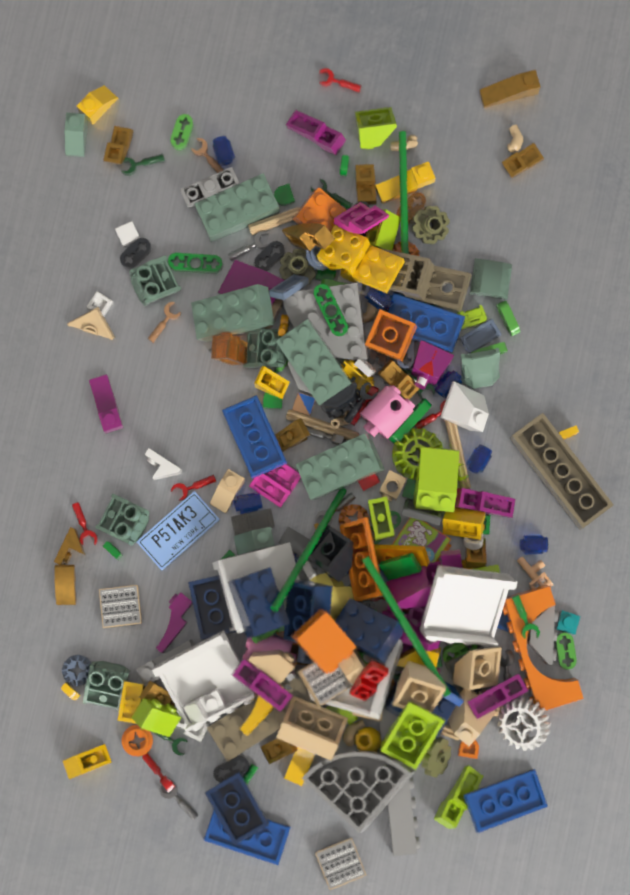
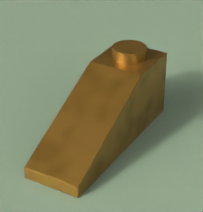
[479,70,541,108]

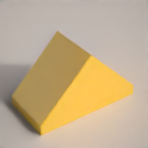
[254,366,290,399]

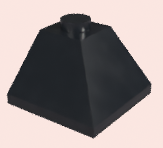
[309,525,354,582]

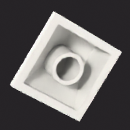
[440,382,489,432]

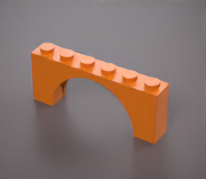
[502,585,584,711]

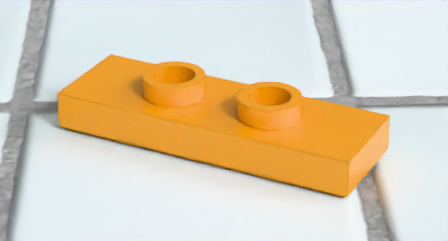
[374,544,430,566]

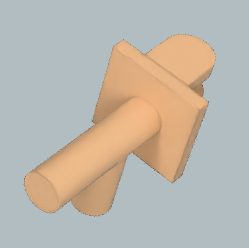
[517,556,553,589]

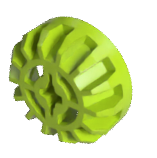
[392,428,443,480]

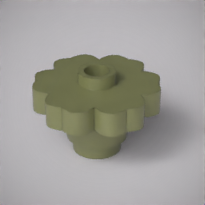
[411,206,450,244]
[279,248,316,284]
[421,737,451,778]

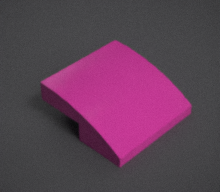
[334,202,389,234]
[249,463,301,508]

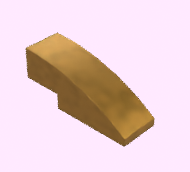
[282,223,335,251]

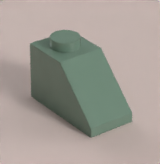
[64,112,88,157]
[233,527,275,555]

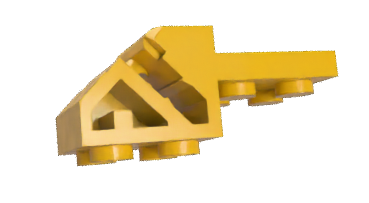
[317,225,405,293]

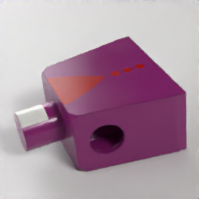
[411,340,454,389]

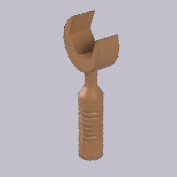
[191,138,224,173]
[147,302,181,343]

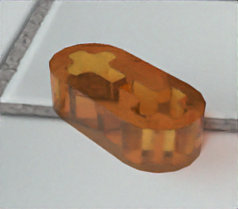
[396,192,426,223]

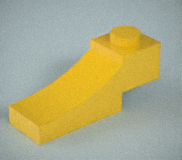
[375,161,436,204]
[240,676,283,736]
[284,747,315,786]

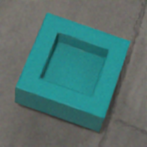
[556,611,581,635]

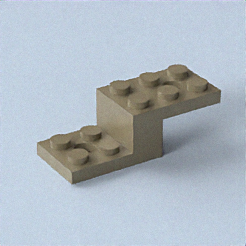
[379,248,472,311]

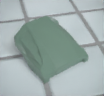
[129,255,182,306]
[470,259,512,300]
[243,328,288,368]
[460,348,500,389]
[95,493,149,546]
[83,661,130,711]

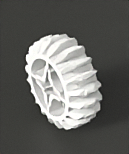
[498,697,551,751]

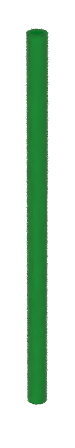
[399,131,409,254]
[271,488,347,611]
[362,556,451,697]

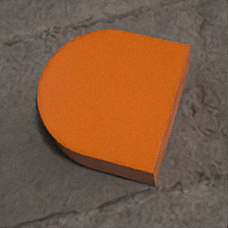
[458,740,479,759]

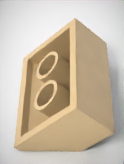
[276,695,348,761]

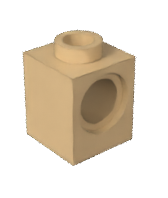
[379,470,407,502]

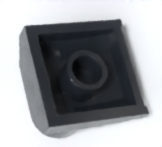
[320,382,361,419]

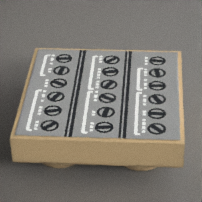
[99,585,142,628]
[298,662,352,707]
[315,837,366,890]

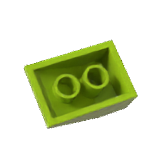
[413,446,460,512]
[381,701,445,769]

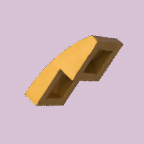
[103,126,134,165]
[502,143,544,178]
[355,164,377,205]
[377,360,420,399]
[55,565,76,605]

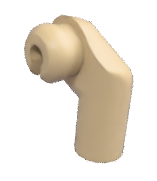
[507,125,524,153]
[391,135,418,151]

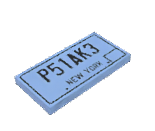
[137,491,220,571]

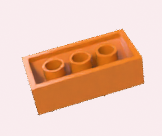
[340,517,384,602]

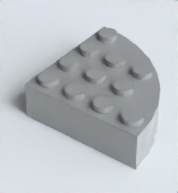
[283,283,369,360]
[302,750,416,833]

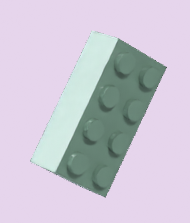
[194,173,280,243]
[191,284,274,342]
[276,319,353,405]
[296,433,385,500]

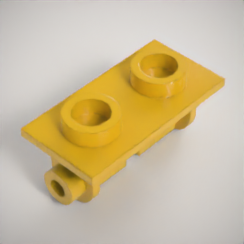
[340,359,375,393]

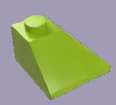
[355,107,397,149]

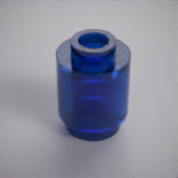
[212,136,235,166]
[365,288,394,311]
[435,370,462,399]
[466,444,492,474]
[234,492,263,514]
[519,535,548,555]

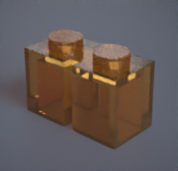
[211,332,248,365]

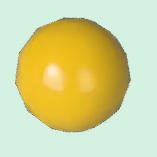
[355,727,381,751]

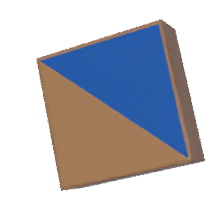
[292,392,316,416]

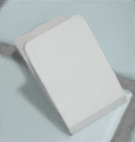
[145,449,182,480]
[183,689,227,724]

